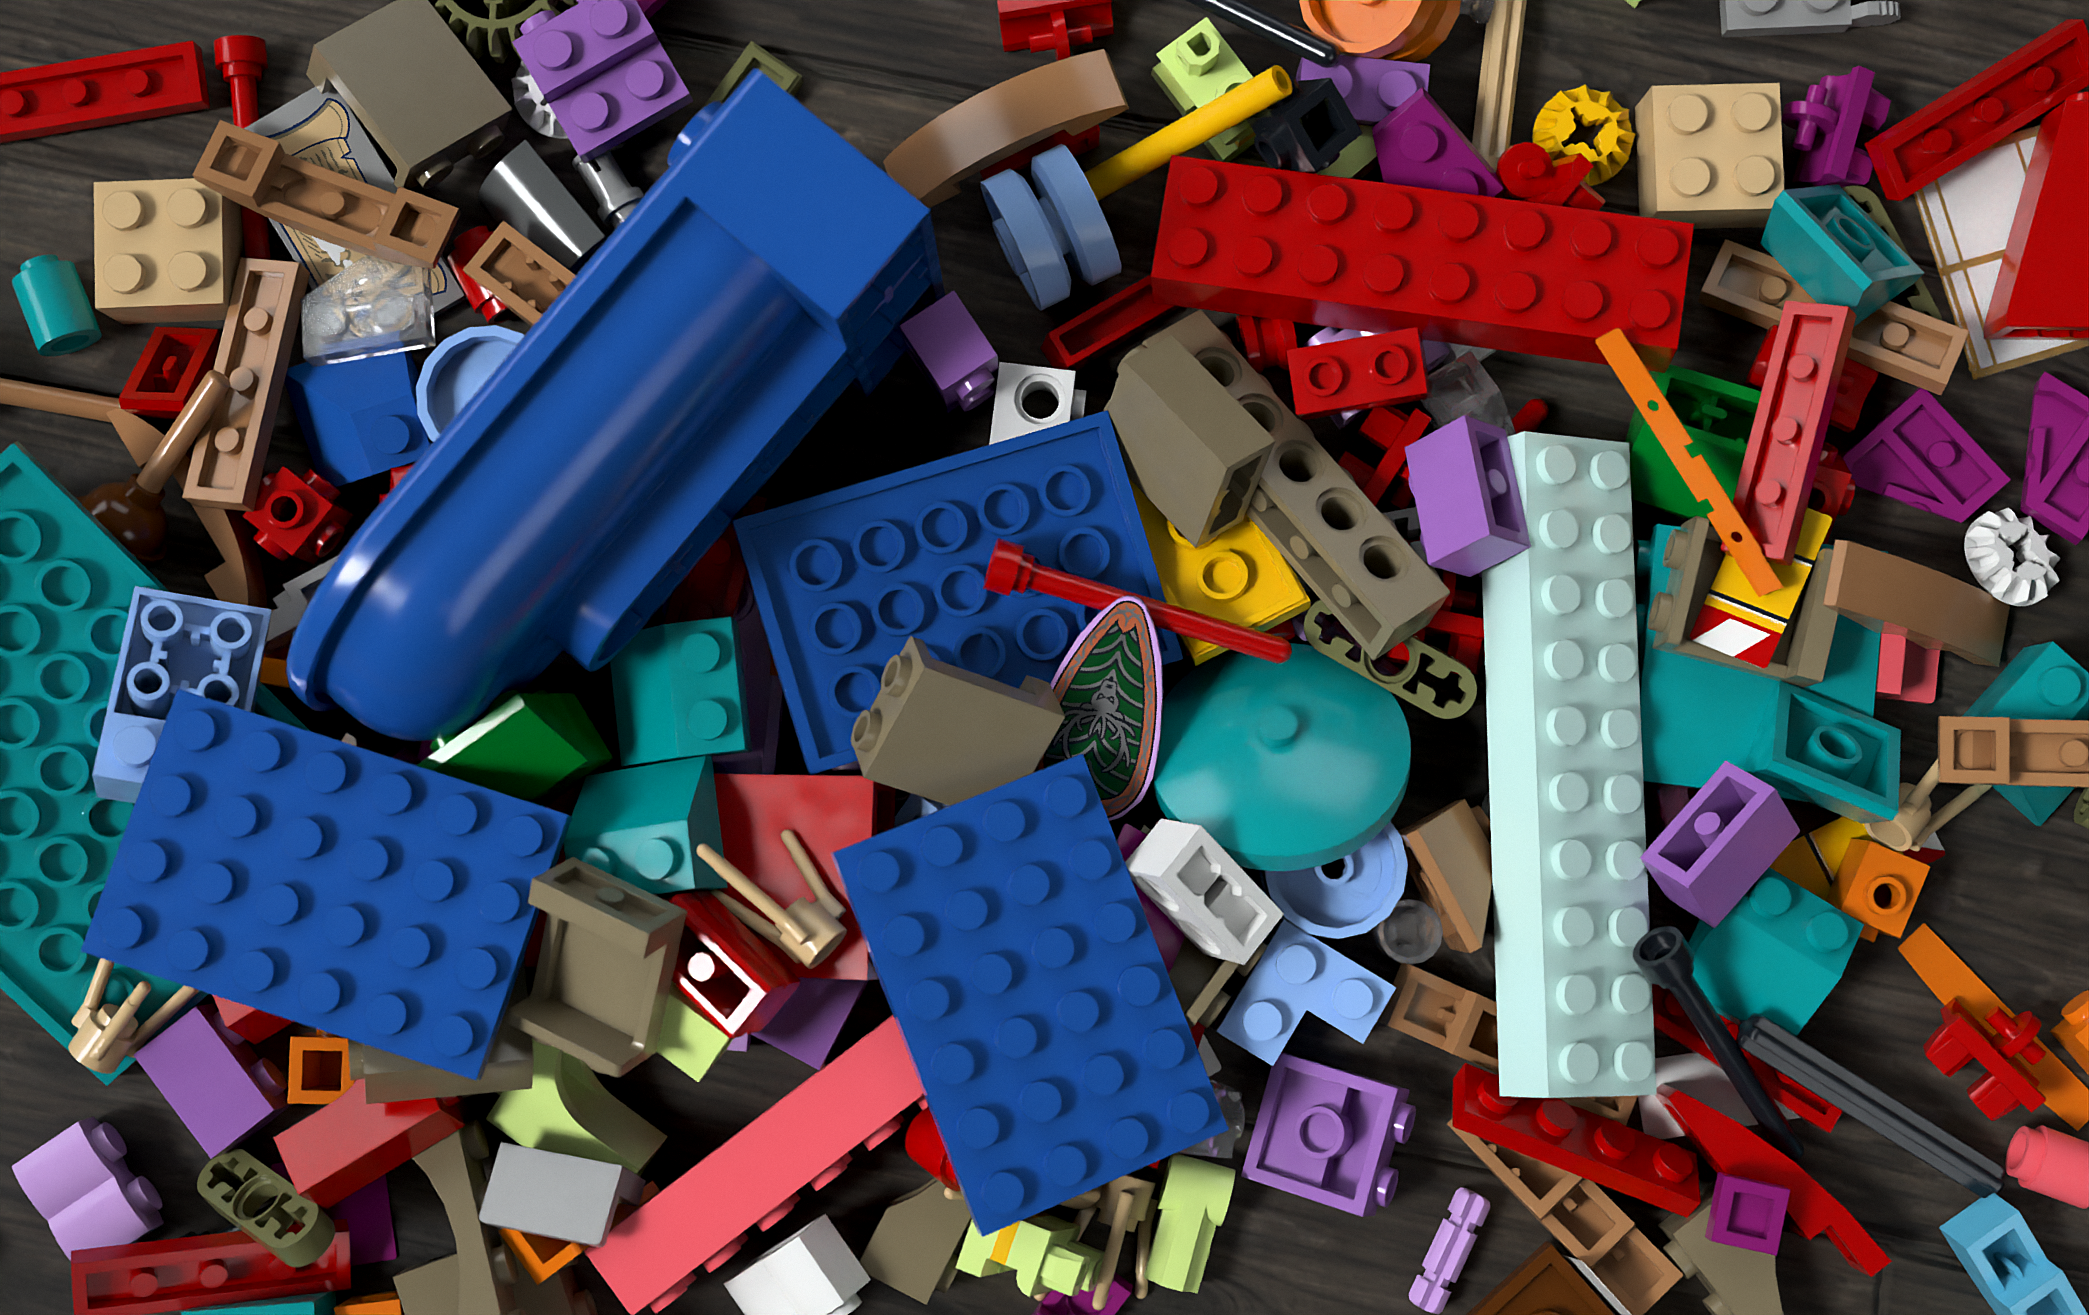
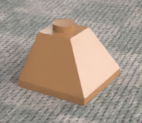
[1398,799,1492,953]

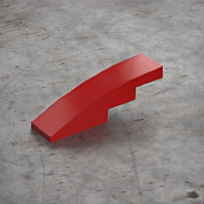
[1655,1084,1892,1277]

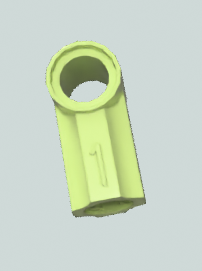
[1143,1153,1235,1294]

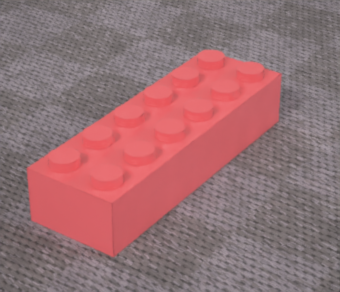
[584,1014,928,1315]

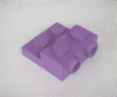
[512,0,693,164]
[1241,1052,1416,1217]

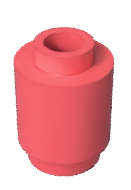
[2005,1125,2089,1209]

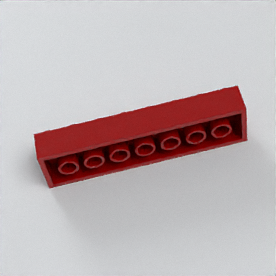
[1151,155,1694,373]

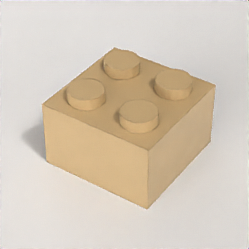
[1635,83,1784,229]
[94,178,245,324]

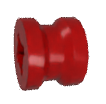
[1235,315,1298,374]

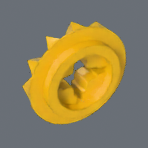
[1533,84,1636,186]

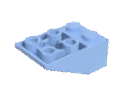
[92,586,271,803]

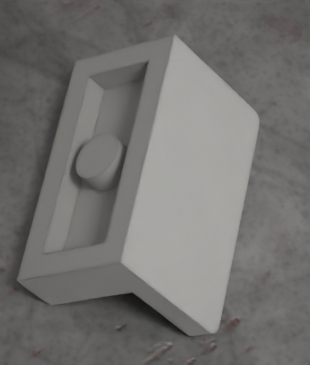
[479,1142,645,1247]

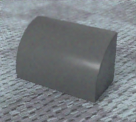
[478,140,607,275]

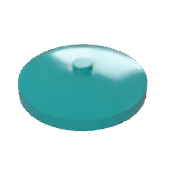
[1151,643,1411,871]

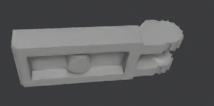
[1719,0,1900,38]

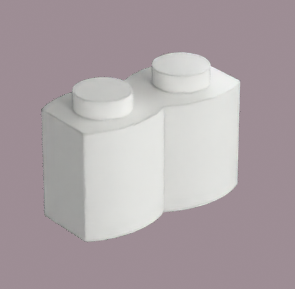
[723,1214,871,1315]

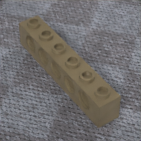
[1142,309,1451,661]

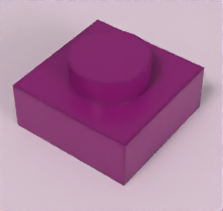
[1705,1172,1790,1256]

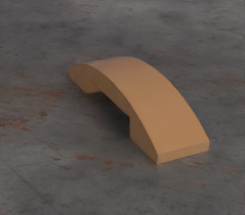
[883,49,1129,209]
[193,120,461,269]
[106,407,268,609]
[1938,716,2089,788]

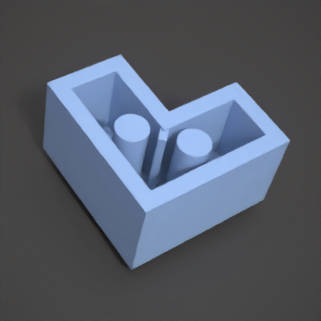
[1212,918,1396,1066]

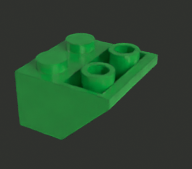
[1625,364,1761,526]
[416,689,614,807]

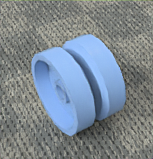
[980,144,1122,310]
[416,325,525,442]
[1256,821,1408,939]

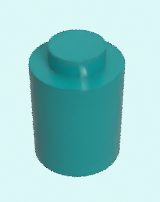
[11,254,102,357]

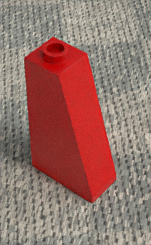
[1983,92,2089,340]

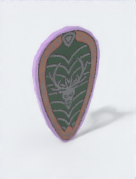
[1034,595,1163,821]

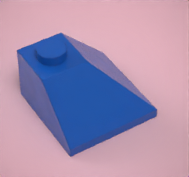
[284,331,433,487]

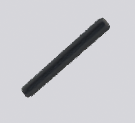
[1736,1013,2005,1198]

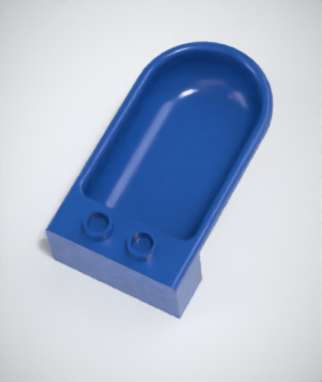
[286,68,946,741]

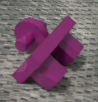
[1781,66,1891,188]

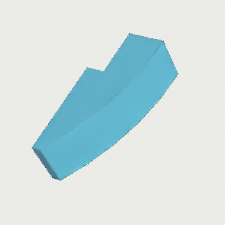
[1939,1193,2088,1315]

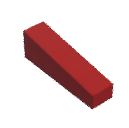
[1041,274,1181,371]

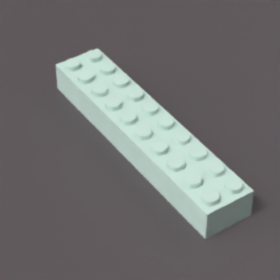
[1482,431,1657,1098]

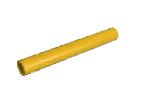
[1084,65,1292,201]

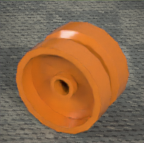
[1299,0,1461,63]

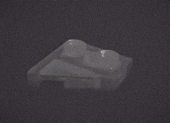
[300,255,436,367]

